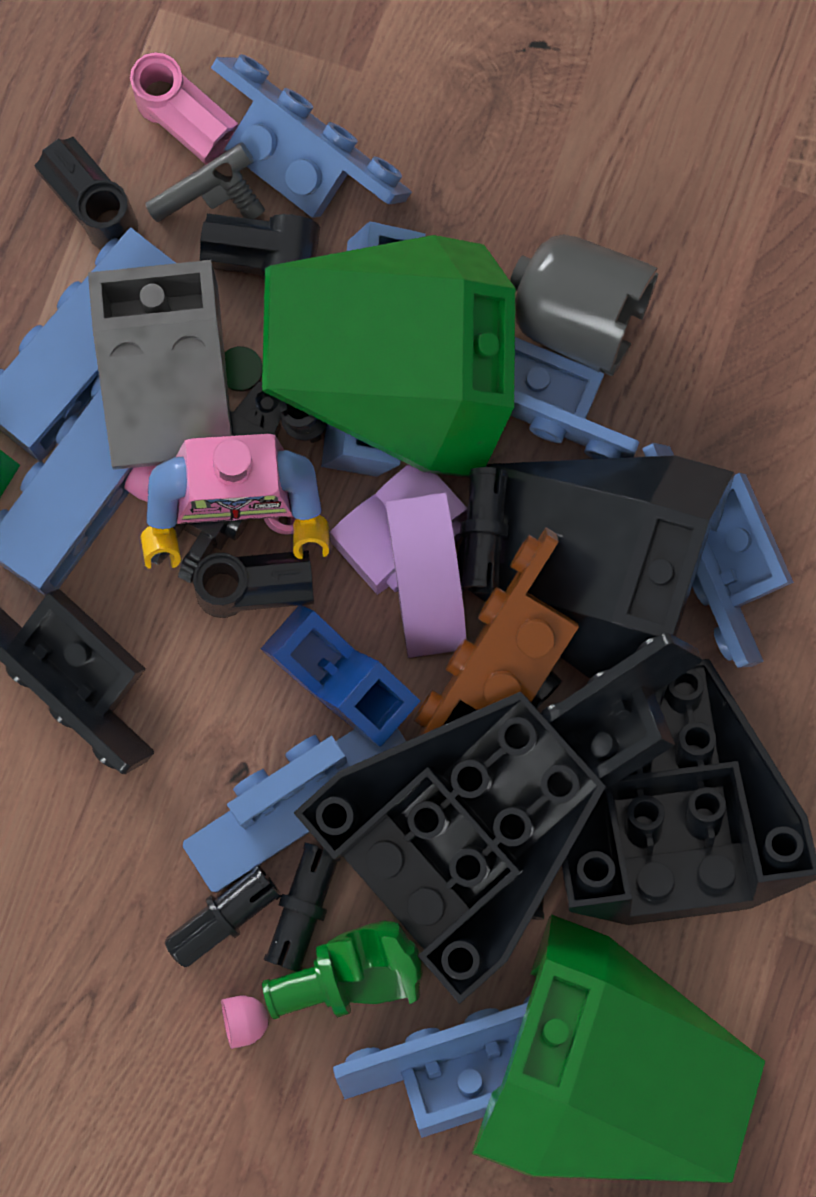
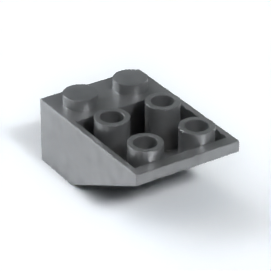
[88,260,232,470]

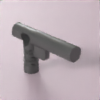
[146,142,265,222]

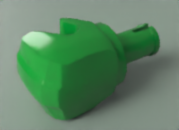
[262,920,423,1020]

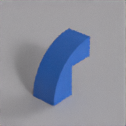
[260,605,420,747]

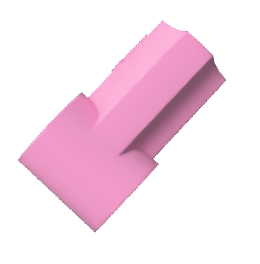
[130,52,239,164]

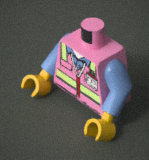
[140,434,329,569]

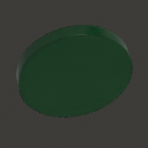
[224,346,263,392]

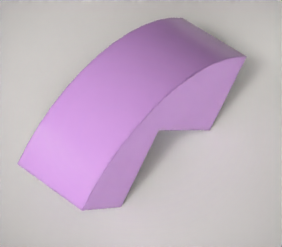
[385,492,467,658]

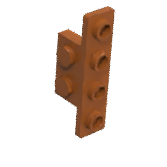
[413,528,579,736]

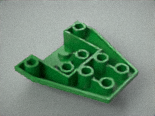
[262,235,516,478]
[472,914,765,1184]

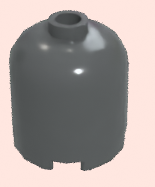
[510,234,659,376]

